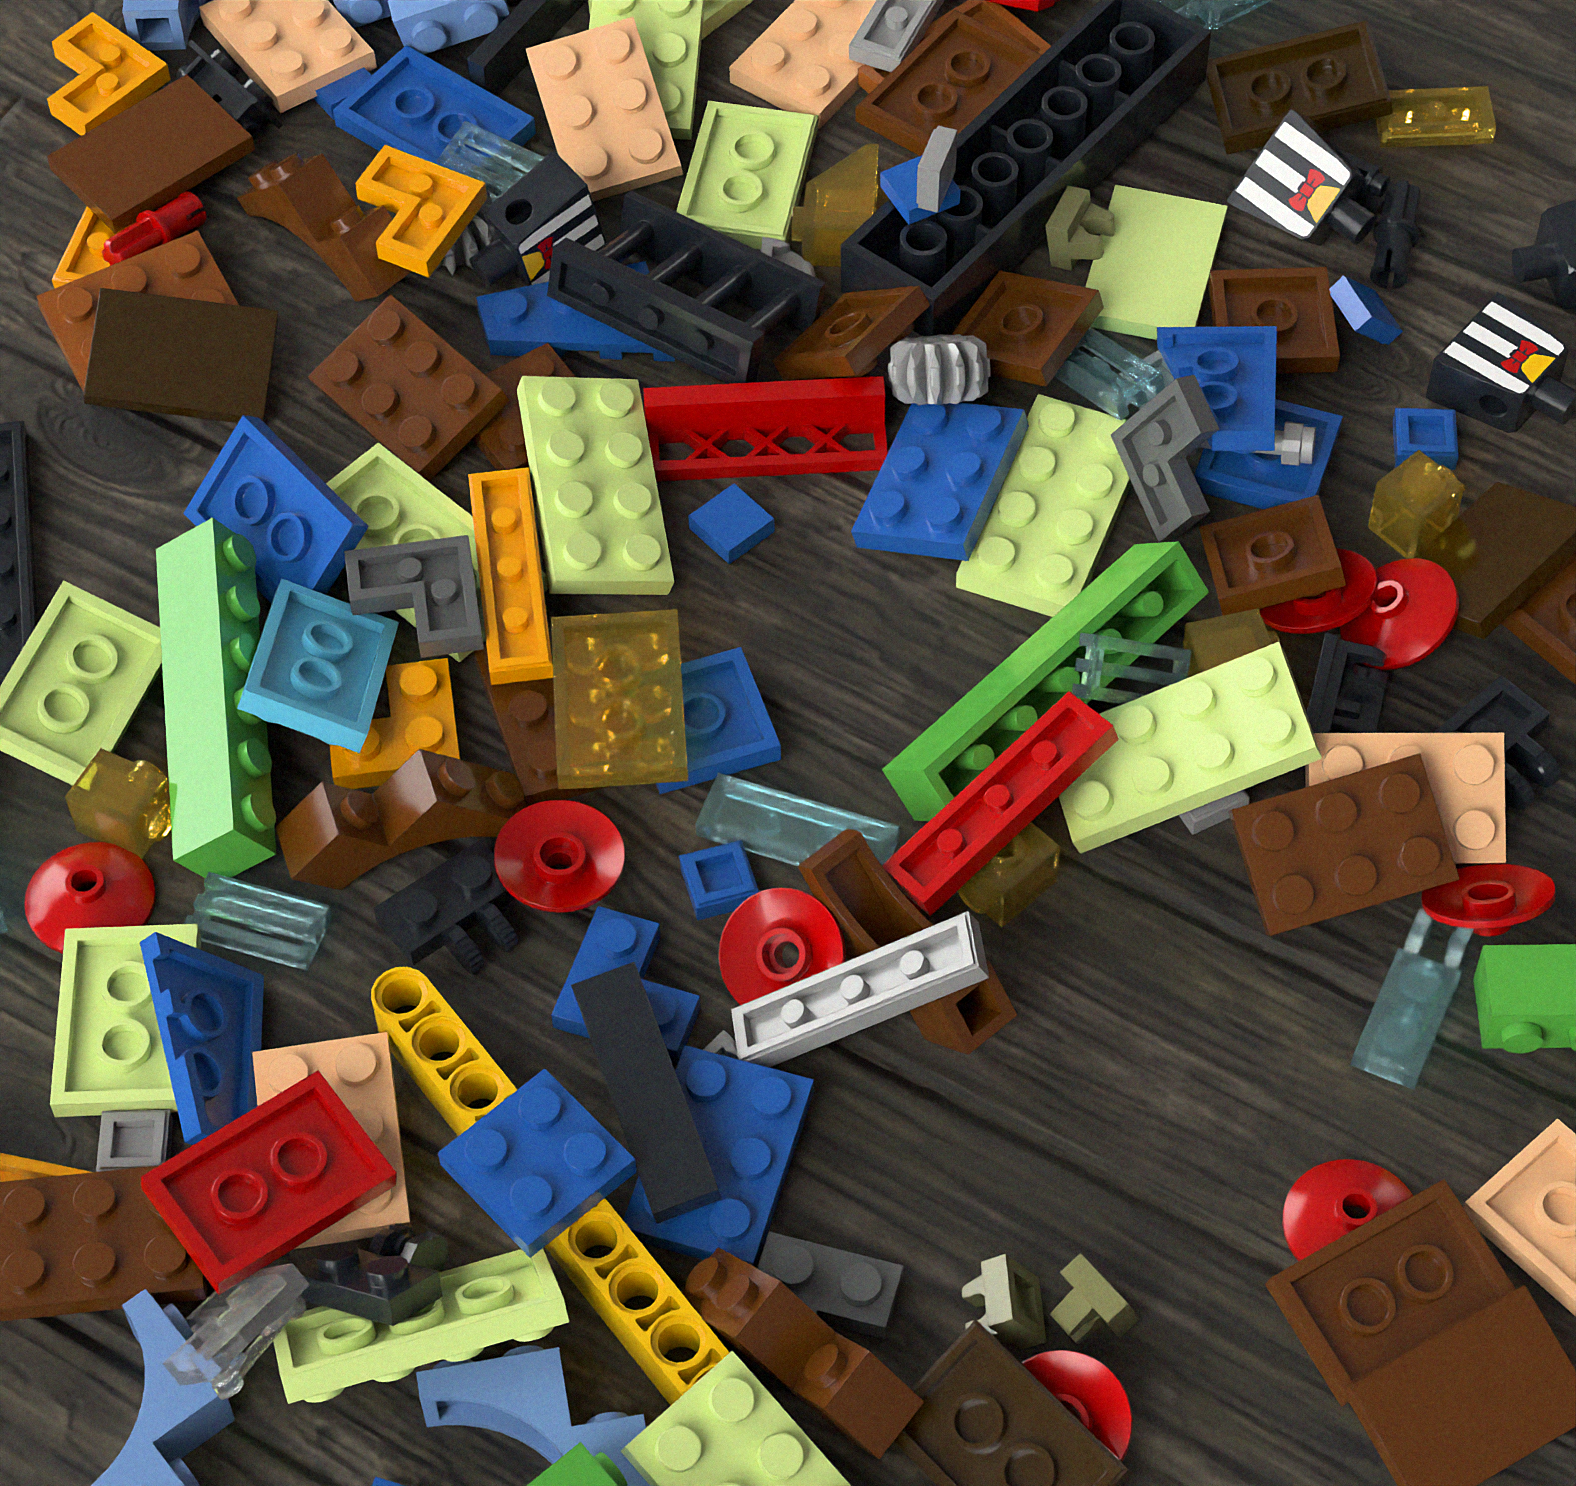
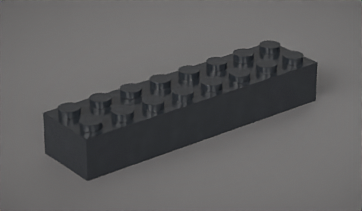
[841,0,1211,336]

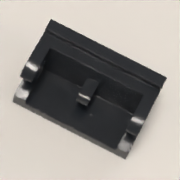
[1295,633,1389,772]

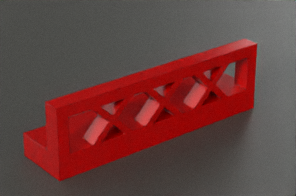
[644,376,888,482]
[882,691,1119,916]

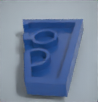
[476,261,675,362]
[1157,326,1277,454]
[140,932,264,1145]

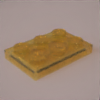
[551,609,688,789]

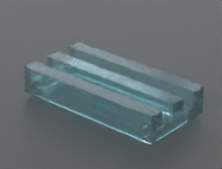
[437,121,545,199]
[1054,327,1165,420]
[1072,633,1192,704]
[184,872,332,971]

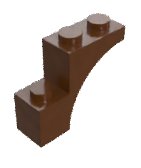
[237,153,412,302]
[275,749,527,891]
[798,828,1017,1055]
[681,1247,924,1459]

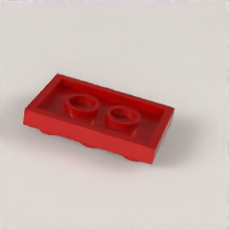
[141,1070,397,1295]

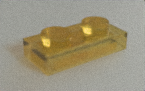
[1375,86,1496,148]

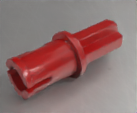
[101,191,207,266]

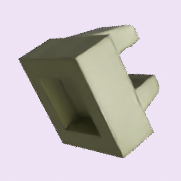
[1046,186,1115,271]
[1051,1253,1140,1345]
[962,1254,1046,1350]

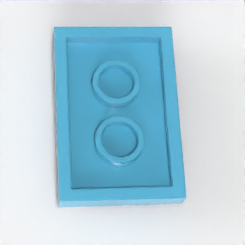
[237,578,399,753]

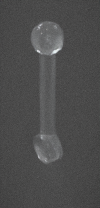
[212,1293,306,1400]

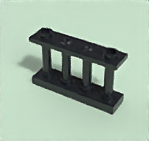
[547,191,826,384]

